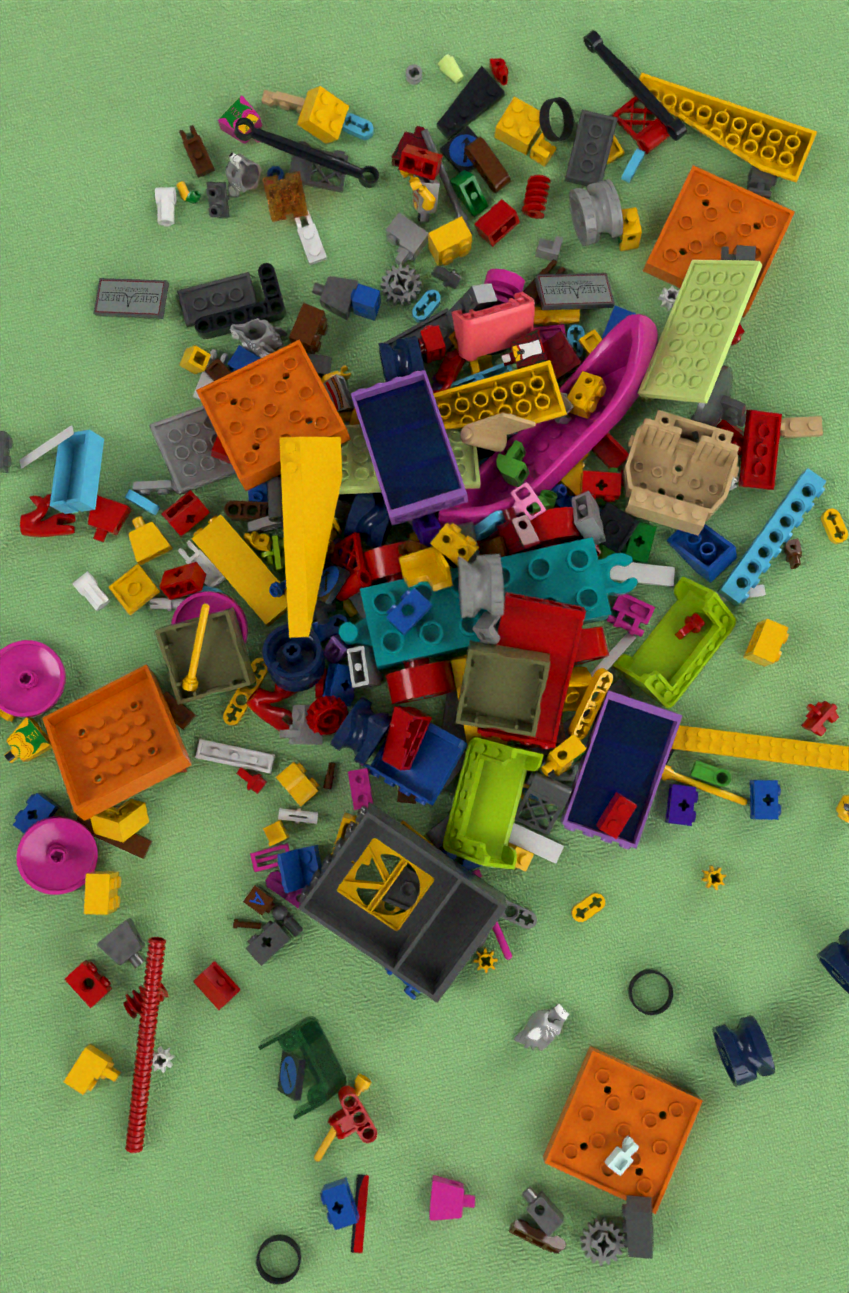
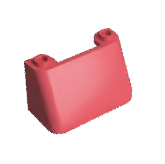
[452,292,535,361]

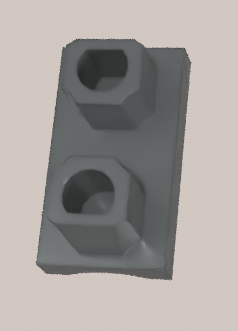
[206,181,230,218]

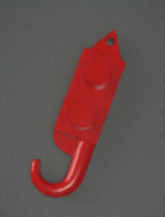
[431,349,466,393]

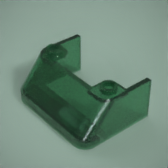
[258,1016,347,1120]

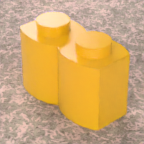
[276,762,320,806]

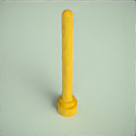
[182,603,210,691]
[661,765,748,805]
[314,1074,372,1162]

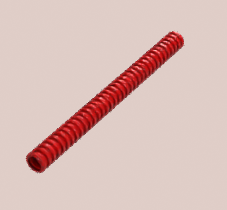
[125,937,166,1153]

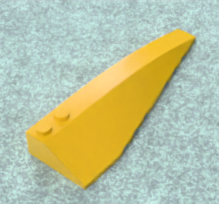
[639,73,817,183]
[364,360,567,433]

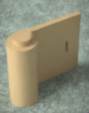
[461,413,536,452]

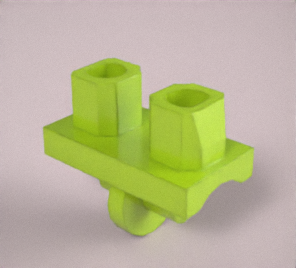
[261,535,285,573]

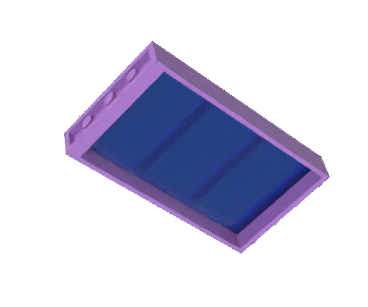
[351,370,468,526]
[560,690,682,850]

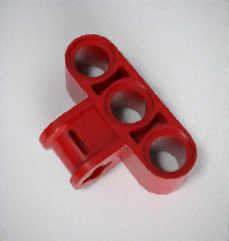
[328,1086,378,1143]

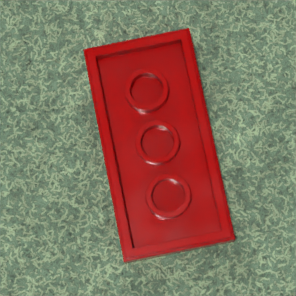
[738,410,782,490]

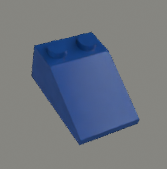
[667,524,737,583]

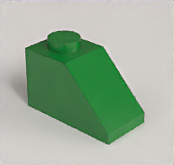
[450,170,489,217]

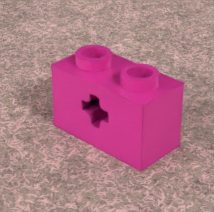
[348,768,374,810]

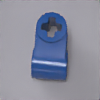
[312,614,350,642]

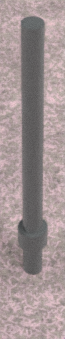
[421,129,473,235]

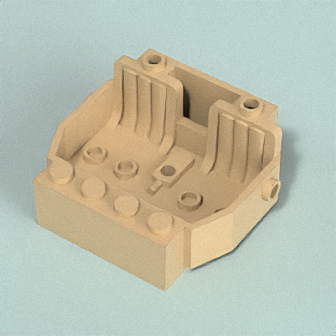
[622,410,739,536]

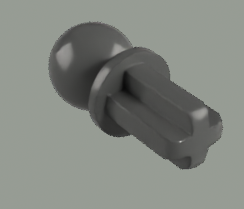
[272,905,303,937]

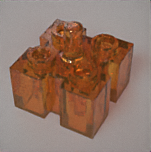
[263,171,308,222]

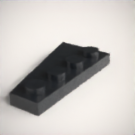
[437,65,505,140]

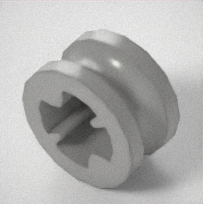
[406,64,422,85]

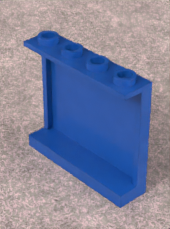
[364,705,468,806]

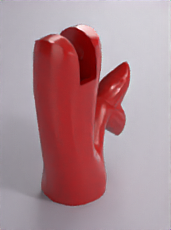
[20,494,76,537]
[246,684,298,732]

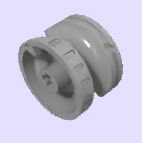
[569,179,623,246]
[458,554,504,618]

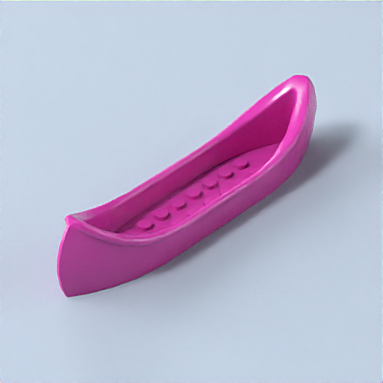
[438,314,658,540]

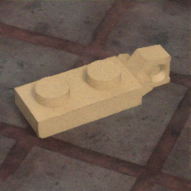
[262,90,305,114]
[780,416,823,438]

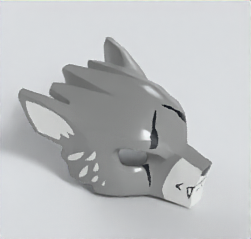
[225,153,262,197]
[230,319,288,358]
[514,1004,569,1051]

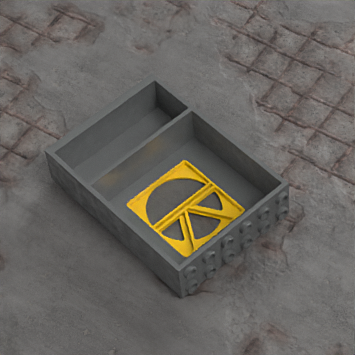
[298,802,507,1003]

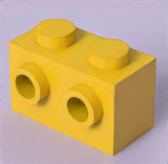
[567,371,606,419]
[430,522,478,566]

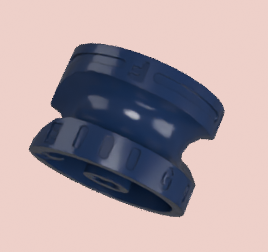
[378,335,426,400]
[344,492,400,548]
[262,624,326,692]
[330,696,392,767]
[817,929,849,994]
[713,1015,775,1087]

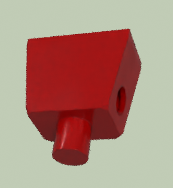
[88,495,132,543]

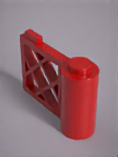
[612,96,670,154]
[330,532,372,601]

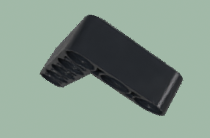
[194,263,286,339]

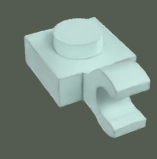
[604,1136,639,1176]

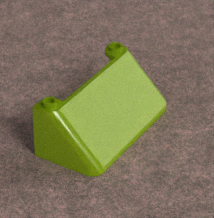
[612,576,736,708]
[443,737,544,869]

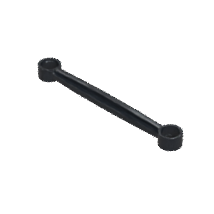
[583,30,687,141]
[234,118,379,188]

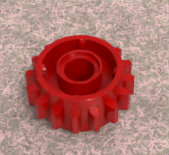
[305,695,349,735]

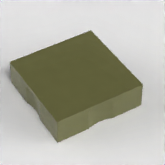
[155,607,256,705]
[456,641,550,737]

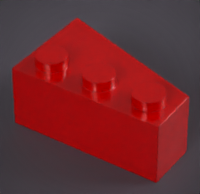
[382,706,432,770]

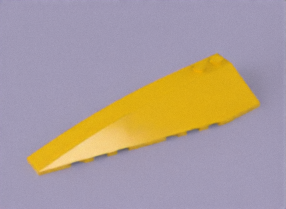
[280,437,342,638]

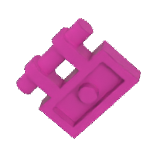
[606,594,655,637]

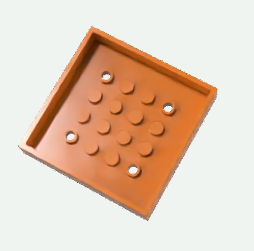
[643,165,795,318]
[196,339,351,491]
[42,664,192,821]
[543,1046,703,1214]

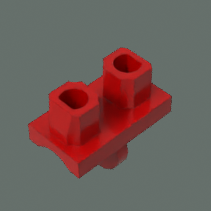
[801,701,839,736]

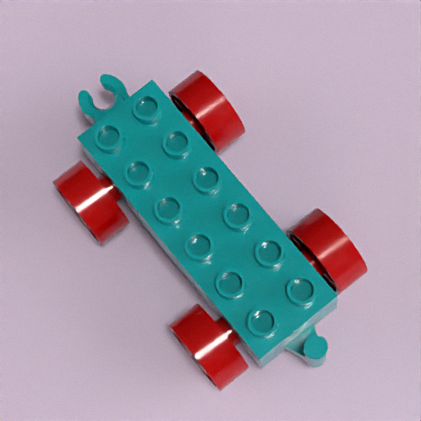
[339,507,638,705]

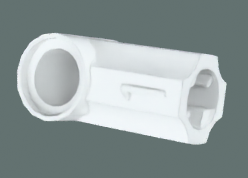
[155,187,177,226]
[72,571,110,611]

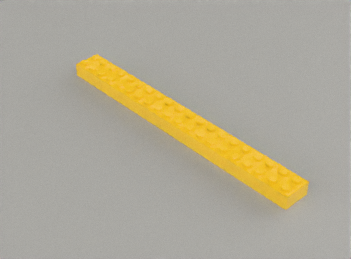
[620,718,849,771]

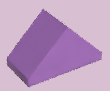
[323,634,355,664]

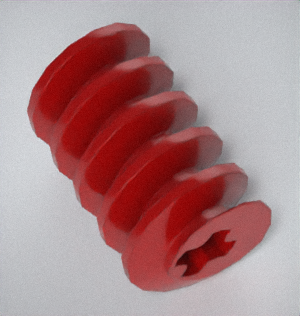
[522,175,551,219]
[124,981,169,1019]

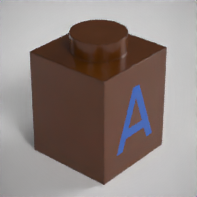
[243,884,275,915]

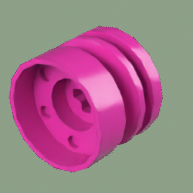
[484,269,525,307]

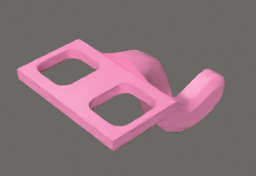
[490,482,546,537]

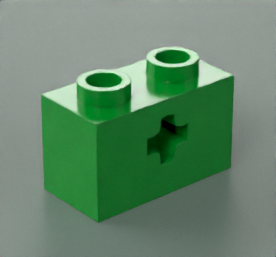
[621,522,657,564]

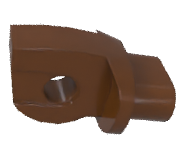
[783,538,802,569]

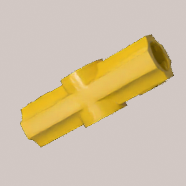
[534,307,580,326]

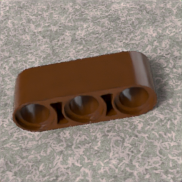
[464,137,511,193]
[224,500,268,522]

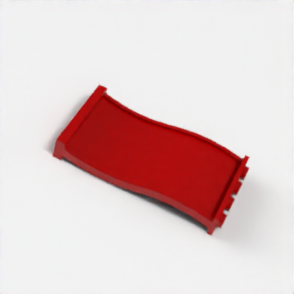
[477,592,586,749]

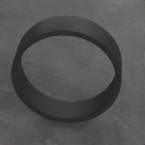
[539,97,574,142]
[628,970,673,1015]
[256,1235,301,1285]

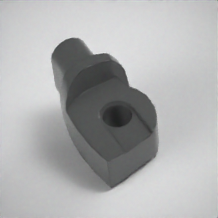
[431,266,462,289]

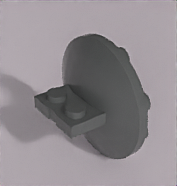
[690,365,746,439]

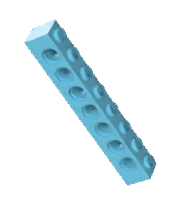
[717,468,827,606]

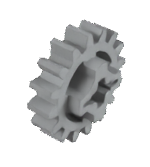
[381,264,421,306]
[580,1218,624,1266]

